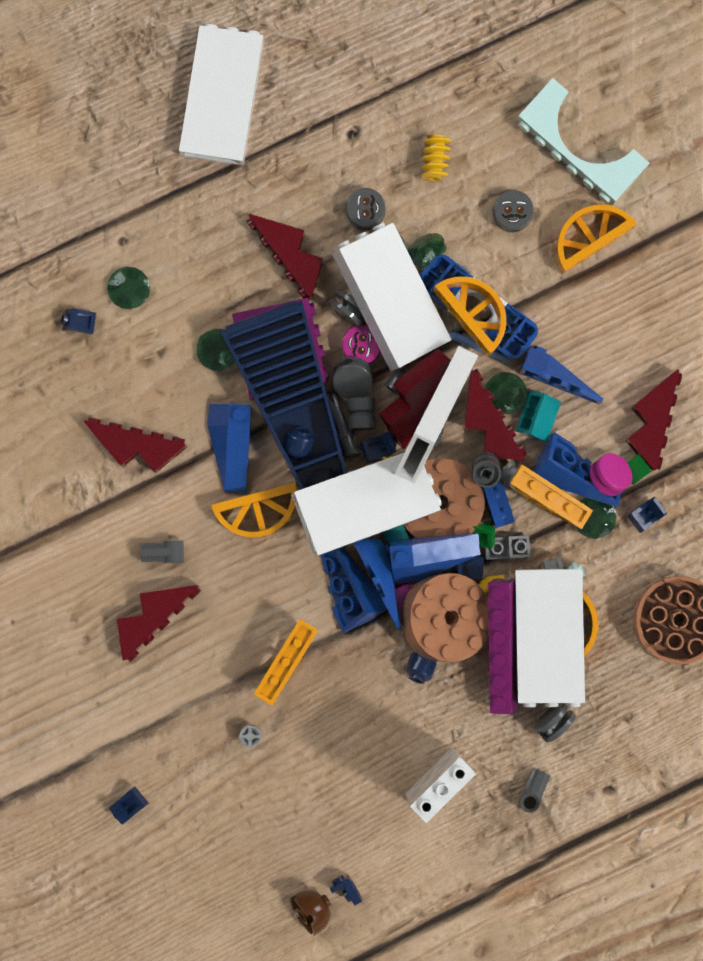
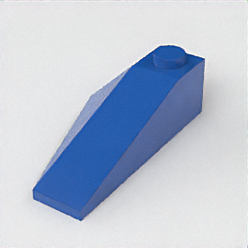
[519,346,603,405]
[208,404,252,493]
[534,432,621,507]
[390,533,480,584]
[353,538,402,630]
[321,547,386,633]

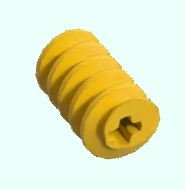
[421,134,452,182]

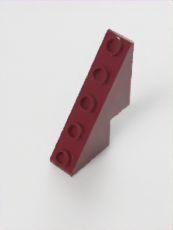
[246,214,323,300]
[379,349,451,450]
[464,369,527,461]
[625,369,682,472]
[84,417,187,473]
[117,585,201,662]

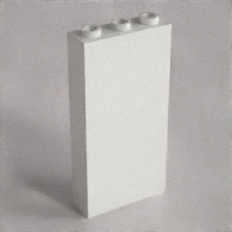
[179,24,264,166]
[332,223,451,371]
[395,346,478,484]
[291,452,441,557]
[515,569,585,707]
[406,747,476,823]

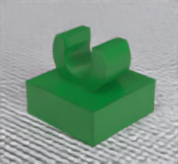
[472,521,495,549]

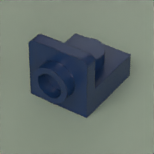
[61,308,96,335]
[453,557,484,579]
[330,875,362,906]

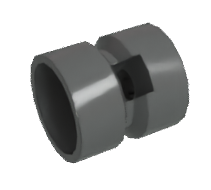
[347,397,376,430]
[472,452,501,488]

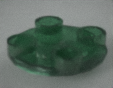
[407,233,447,269]
[107,267,150,309]
[197,329,235,371]
[485,372,527,414]
[576,497,617,539]

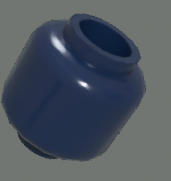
[283,427,314,461]
[405,652,437,684]

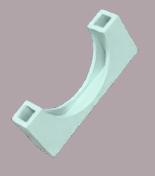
[517,78,649,206]

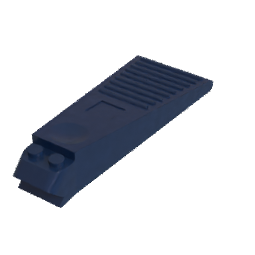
[220,300,347,490]

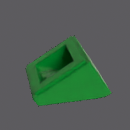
[627,454,652,485]

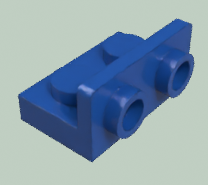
[482,481,515,528]

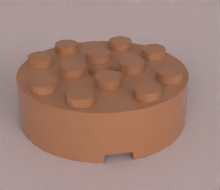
[403,458,485,538]
[401,573,489,662]
[632,576,703,664]

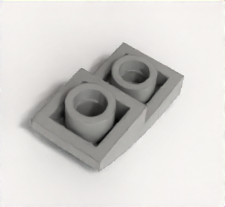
[483,536,530,560]

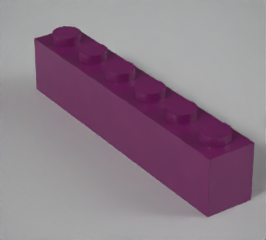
[488,579,518,714]

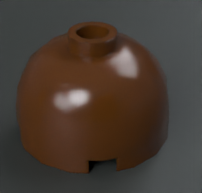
[290,890,331,936]

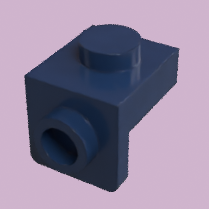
[359,432,397,463]
[627,497,667,533]
[109,786,148,825]

